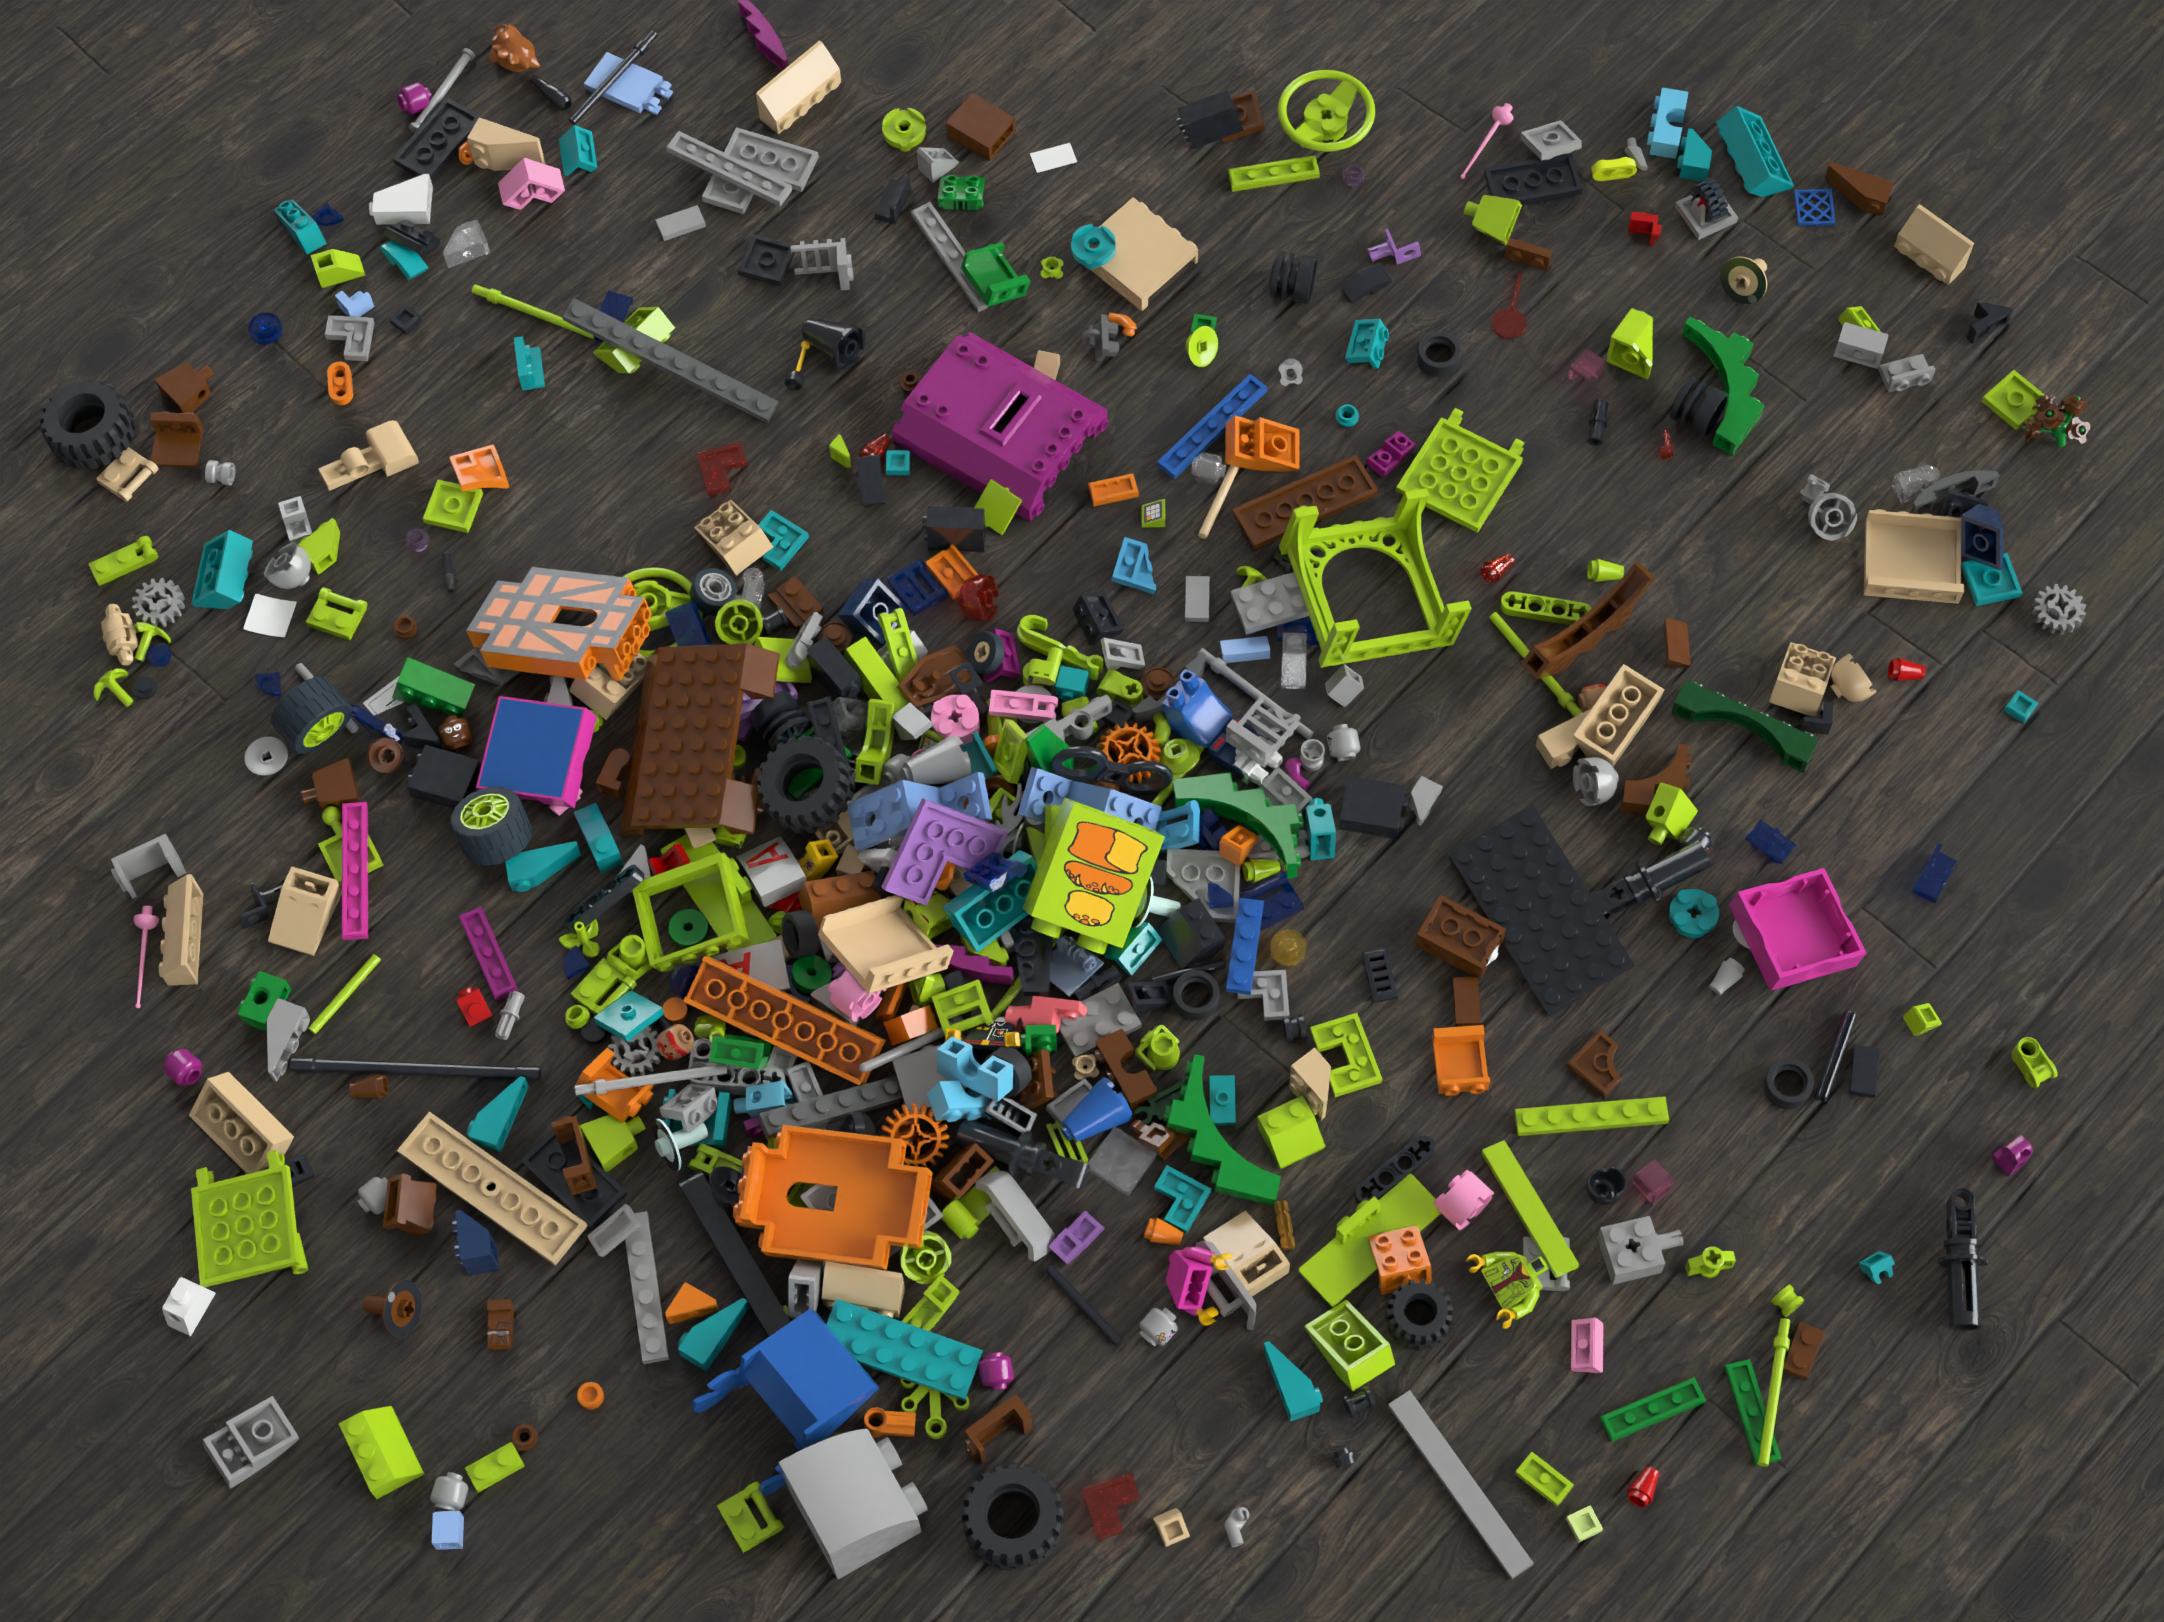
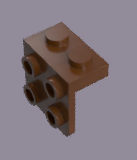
[150,411,203,468]

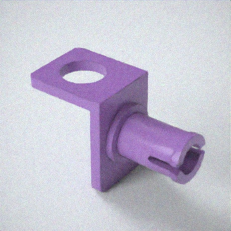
[1367,229,1421,265]

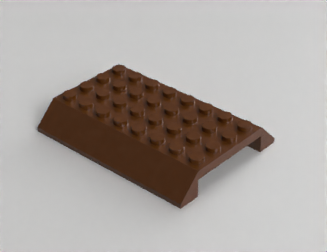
[619,644,780,837]

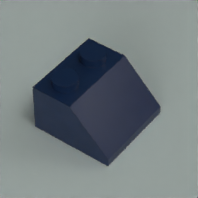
[1961,504,2003,570]
[837,579,908,645]

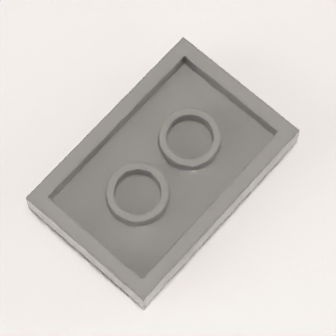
[1231,572,1309,634]
[1059,983,1142,1058]

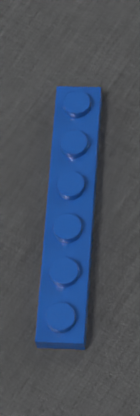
[1157,374,1267,479]

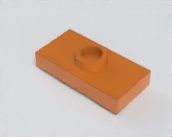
[1088,473,1139,507]

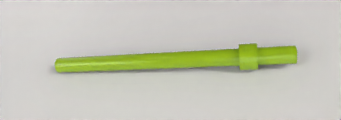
[472,284,595,339]
[1489,612,1583,717]
[1758,1318,1790,1467]

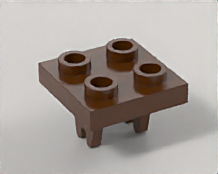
[1013,1049,1058,1110]

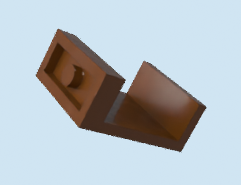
[551,1116,597,1195]

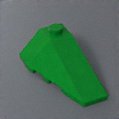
[1025,724,1074,797]

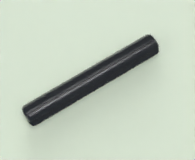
[1814,1010,1857,1101]

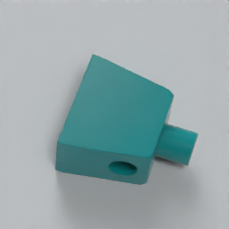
[1306,798,1336,861]

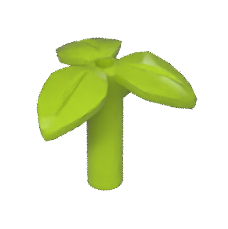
[1236,566,1268,588]
[134,622,171,662]
[94,669,134,707]
[559,919,600,957]

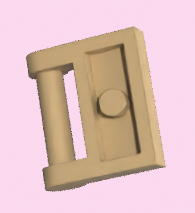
[96,447,159,502]

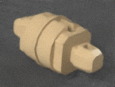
[101,604,138,665]

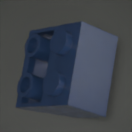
[452,1210,499,1275]

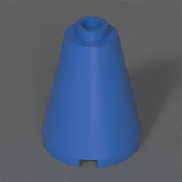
[1061,1077,1132,1142]

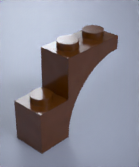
[1620,744,1692,816]

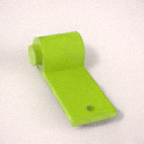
[941,1166,1000,1239]

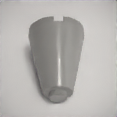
[900,735,971,785]

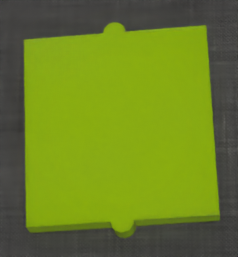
[975,479,1022,535]

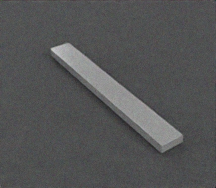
[1388,1390,1534,1580]

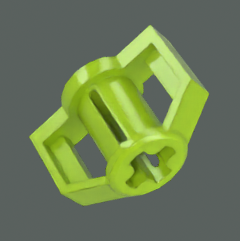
[1685,1247,1736,1278]

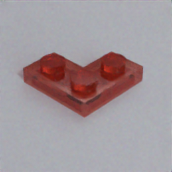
[696,442,747,496]
[1082,1473,1140,1541]

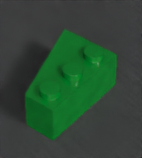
[392,657,475,717]

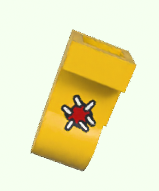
[798,839,838,882]

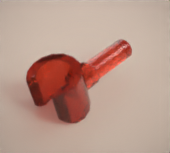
[1659,429,1674,459]

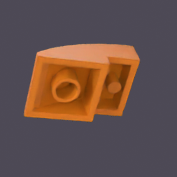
[1225,415,1299,472]

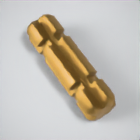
[1274,1200,1295,1250]

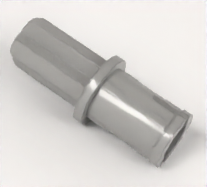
[495,991,525,1040]

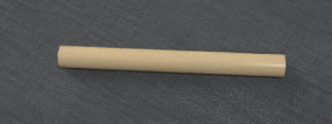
[1198,465,1239,539]

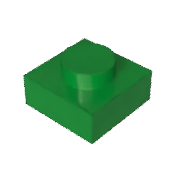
[1190,314,1217,335]

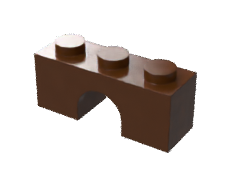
[1094,1028,1157,1112]

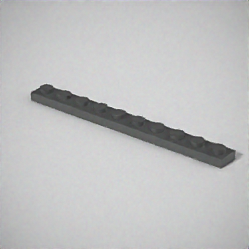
[563,298,779,424]

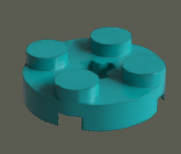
[1071,224,1116,269]
[1668,889,1719,938]

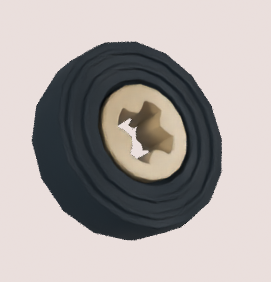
[968,631,1004,675]

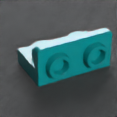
[1345,319,1389,369]
[514,336,545,391]

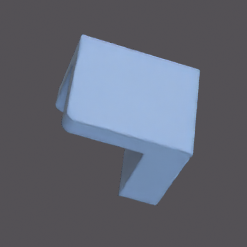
[335,291,374,317]
[432,1511,464,1550]

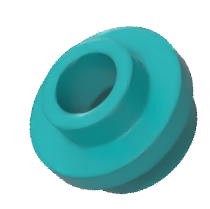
[1336,404,1359,427]

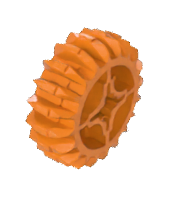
[1097,722,1161,784]
[880,1103,949,1168]

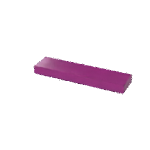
[459,906,518,1001]

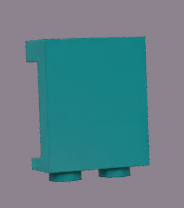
[662,1089,732,1149]

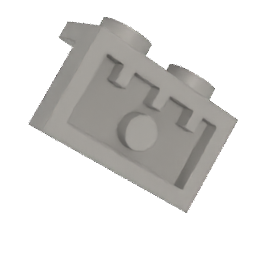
[1878,354,1935,392]
[660,1083,718,1133]

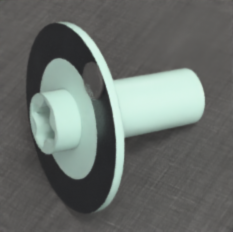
[1131,876,1181,928]
[653,1119,708,1171]

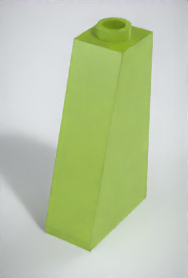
[843,637,909,715]

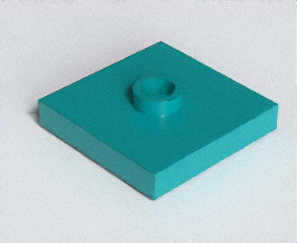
[1961,553,2022,606]
[594,990,664,1042]

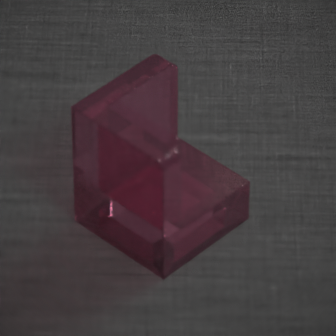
[1568,349,1605,381]
[1633,1160,1675,1204]

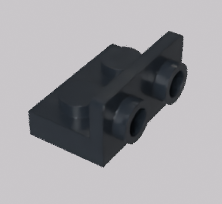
[1073,591,1124,645]

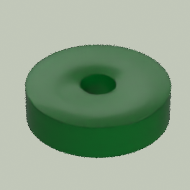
[669,909,709,949]
[791,955,832,994]

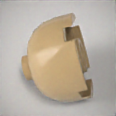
[1831,654,1877,702]

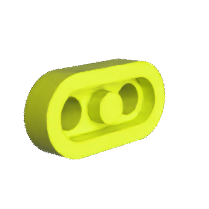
[1591,157,1637,181]

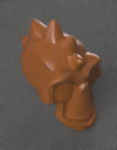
[489,24,540,72]

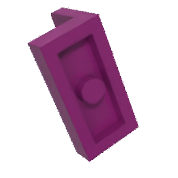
[983,628,1021,683]

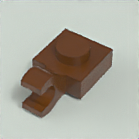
[1130,1120,1175,1154]

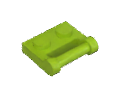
[306,587,367,641]
[571,958,637,1016]
[932,979,994,1036]
[717,1482,784,1553]

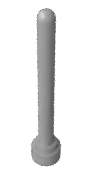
[859,1015,967,1073]

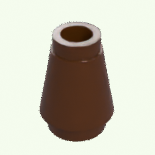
[349,1074,389,1098]

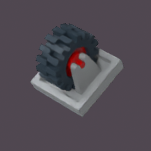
[1675,178,1738,240]

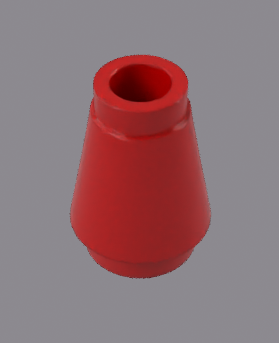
[1888,658,1926,681]
[1627,1467,1659,1508]

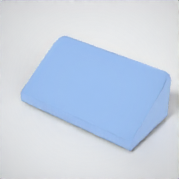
[1220,636,1270,663]

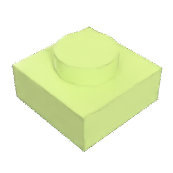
[1566,1505,1603,1543]

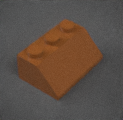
[798,870,881,932]

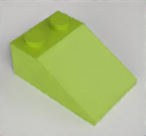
[1304,1299,1395,1391]

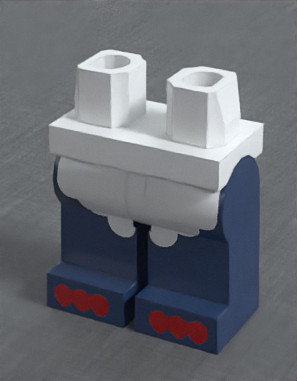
[1209,715,1282,786]

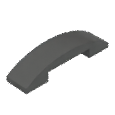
[1910,470,2000,514]
[1132,652,1206,723]

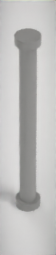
[409,48,475,133]

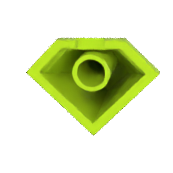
[1606,308,1653,380]

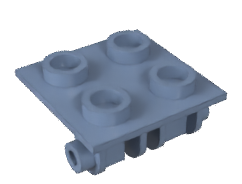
[1050,935,1104,996]

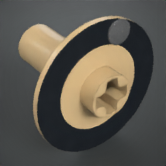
[1720,257,1767,304]

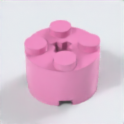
[931,695,980,747]
[828,968,886,1022]
[1433,1170,1494,1230]

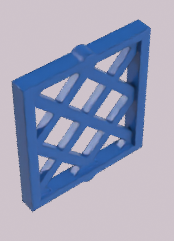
[1794,189,1835,227]

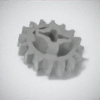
[132,578,185,627]
[2032,584,2086,635]
[608,1026,662,1077]

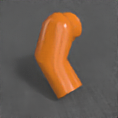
[458,140,473,165]
[1108,312,1137,336]

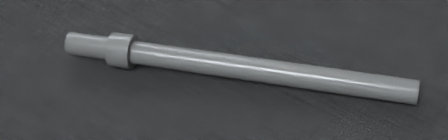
[1197,648,1314,740]
[574,1064,727,1095]

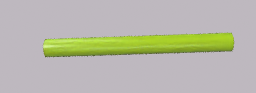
[308,954,381,1035]

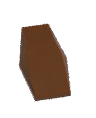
[897,645,971,708]

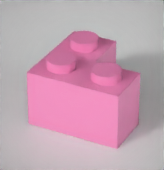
[498,158,565,210]

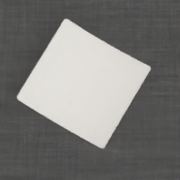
[243,594,297,637]

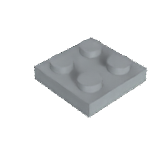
[1521,120,1582,160]

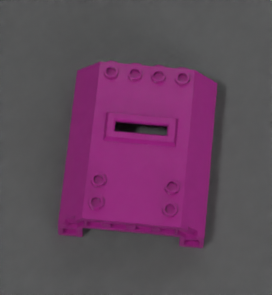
[892,332,1109,522]

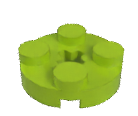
[882,108,927,152]

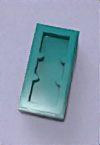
[1209,1075,1236,1126]

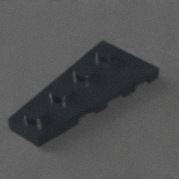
[1011,914,1053,996]

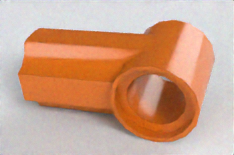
[864,1407,916,1438]

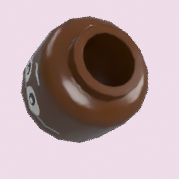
[439,715,473,753]

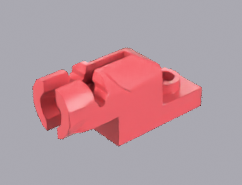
[1005,996,1087,1033]

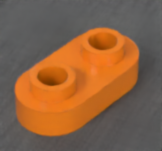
[327,362,353,405]

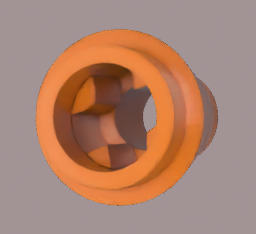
[1144,1218,1183,1246]

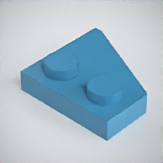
[1111,537,1156,594]

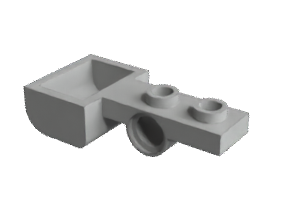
[1026,694,1112,761]

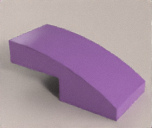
[1049,1210,1105,1264]

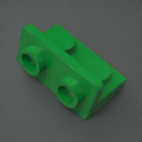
[1021,1025,1057,1057]

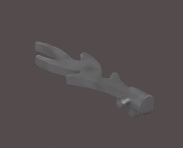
[993,784,1024,868]

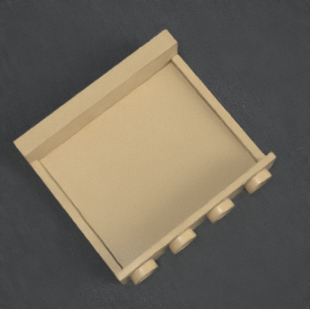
[1089,198,1198,311]
[1864,509,1964,604]
[818,895,953,994]

